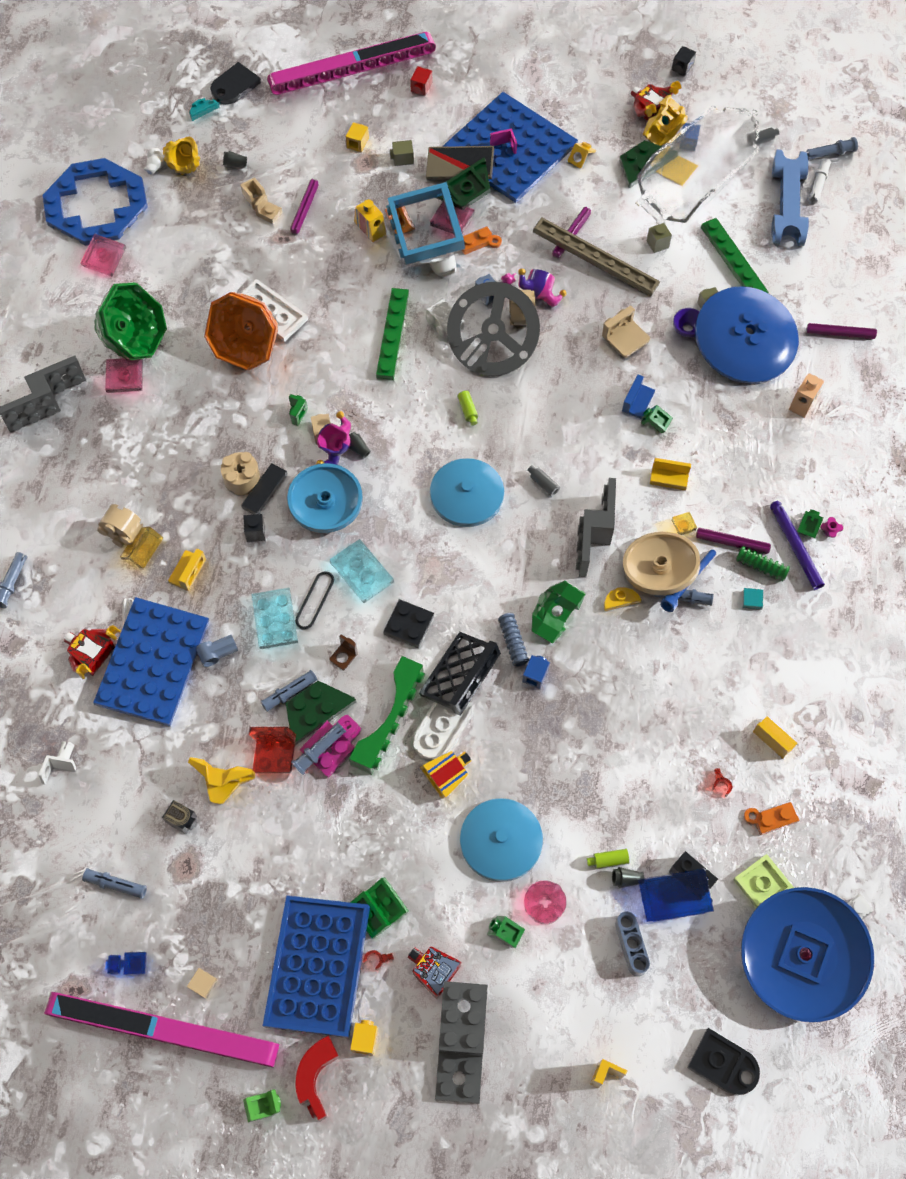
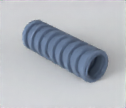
[498,613,529,667]

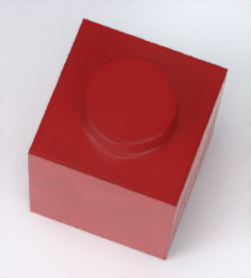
[410,66,433,96]

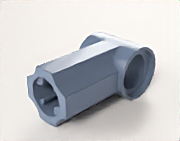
[196,635,238,667]

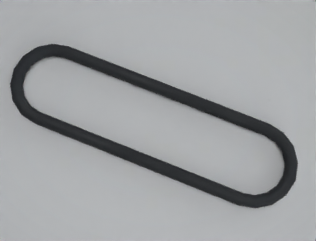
[295,571,334,629]

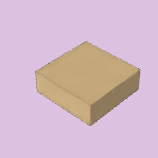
[187,968,218,999]

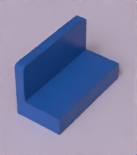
[622,374,655,419]

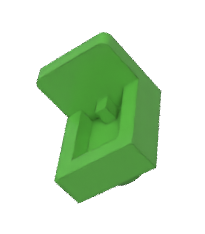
[243,1089,281,1123]

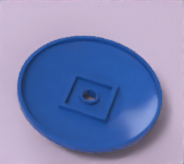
[695,286,799,384]
[741,887,874,1022]

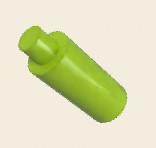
[457,391,478,426]
[587,849,629,869]

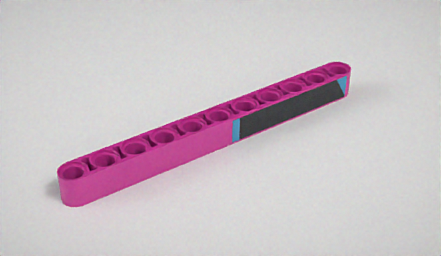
[267,32,436,95]
[44,992,280,1067]

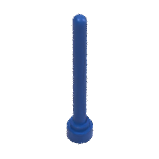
[660,550,716,612]

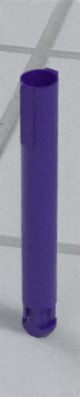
[770,500,825,590]

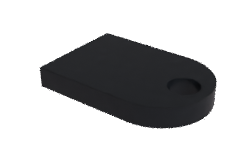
[210,62,261,104]
[687,1028,760,1095]

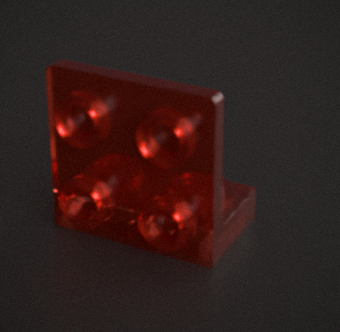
[249,727,296,773]

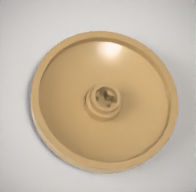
[623,531,700,595]

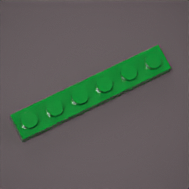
[701,218,769,293]
[376,288,409,380]

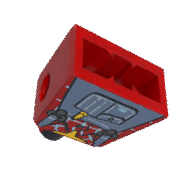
[407,946,461,999]

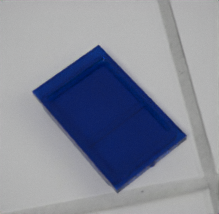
[638,868,714,922]

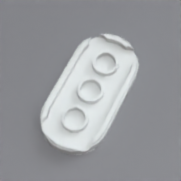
[413,692,473,761]

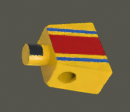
[354,199,387,242]
[420,751,472,799]

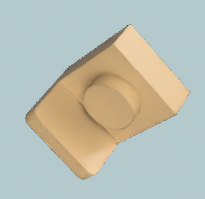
[254,194,282,224]

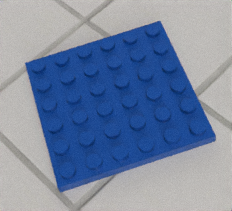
[442,92,578,203]

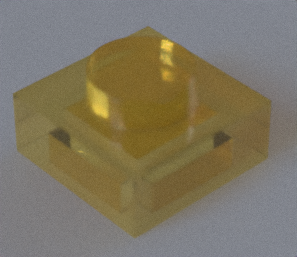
[671,511,697,535]

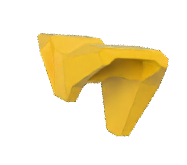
[643,95,688,146]
[188,757,255,804]

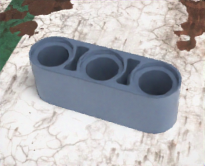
[615,911,650,976]

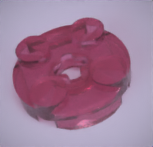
[524,881,566,924]

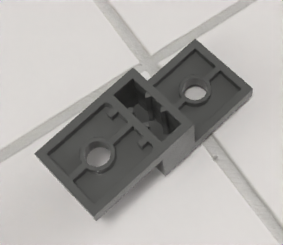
[0,355,86,432]
[576,478,616,578]
[435,981,488,1104]

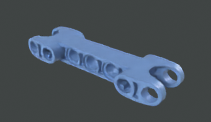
[771,149,809,246]

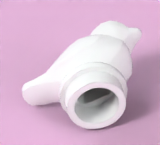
[144,148,167,175]

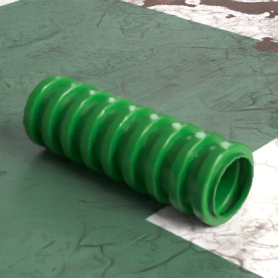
[736,546,790,582]

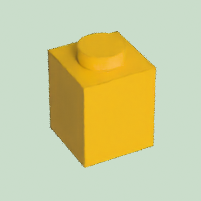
[345,122,369,153]
[350,1020,378,1056]

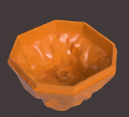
[204,292,278,370]

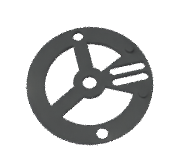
[447,282,540,376]

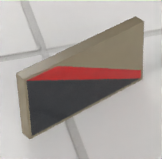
[426,146,494,180]

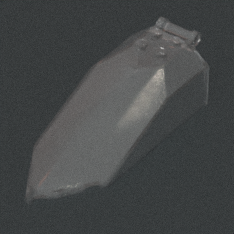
[635,106,759,225]

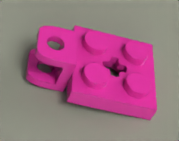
[299,715,361,778]

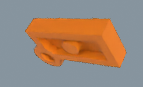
[462,226,502,255]
[744,802,800,836]

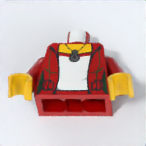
[631,81,682,121]
[64,625,121,679]

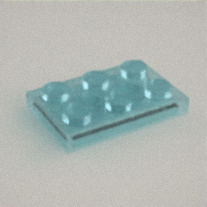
[330,539,394,603]
[251,588,298,649]

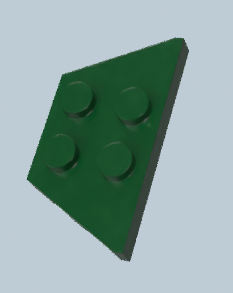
[619,140,678,188]
[436,158,491,210]
[286,681,356,746]

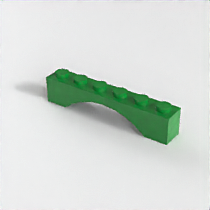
[349,656,425,775]

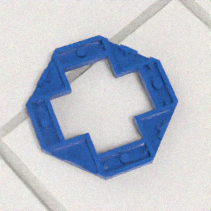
[42,158,148,246]

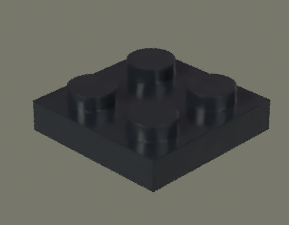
[383,599,434,648]

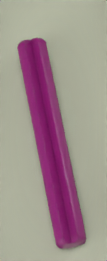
[290,179,319,234]
[552,207,591,258]
[806,323,877,339]
[696,527,771,554]

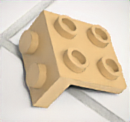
[602,305,650,358]

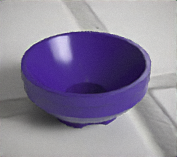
[673,308,699,338]

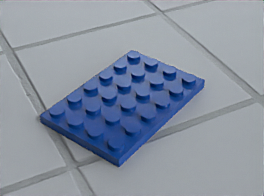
[93,597,210,727]
[262,895,370,1038]

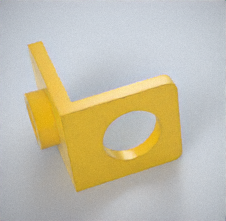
[567,142,596,168]

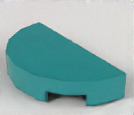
[189,98,220,121]

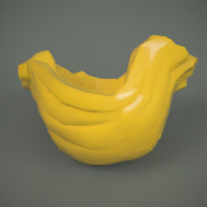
[163,136,200,175]

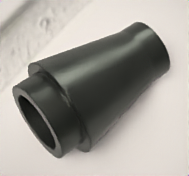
[223,150,247,167]
[349,432,371,459]
[612,867,644,888]

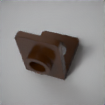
[329,634,358,670]

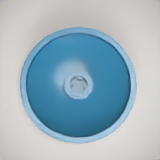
[430,458,504,527]
[287,463,363,533]
[460,799,543,882]

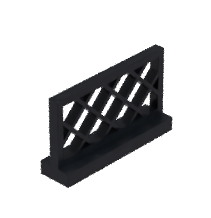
[419,631,501,716]

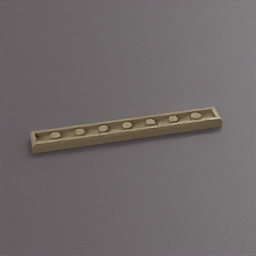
[533,217,660,297]

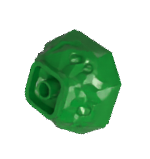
[94,282,167,360]

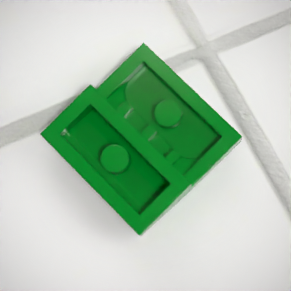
[350,877,409,939]

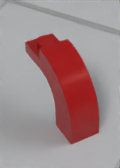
[295,1036,340,1121]

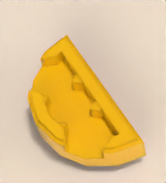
[604,587,642,611]

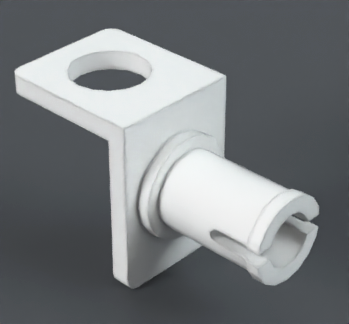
[39,741,76,785]

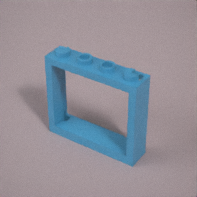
[386,182,465,265]

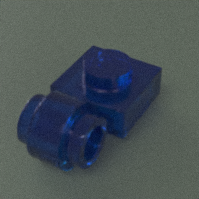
[105,952,148,976]

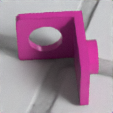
[490,128,517,154]

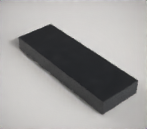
[241,463,287,514]

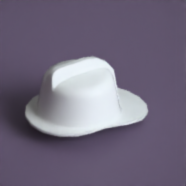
[419,253,458,277]

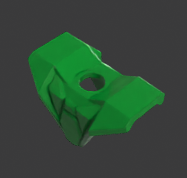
[531,580,586,644]

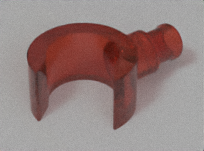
[712,768,733,797]
[363,950,394,971]

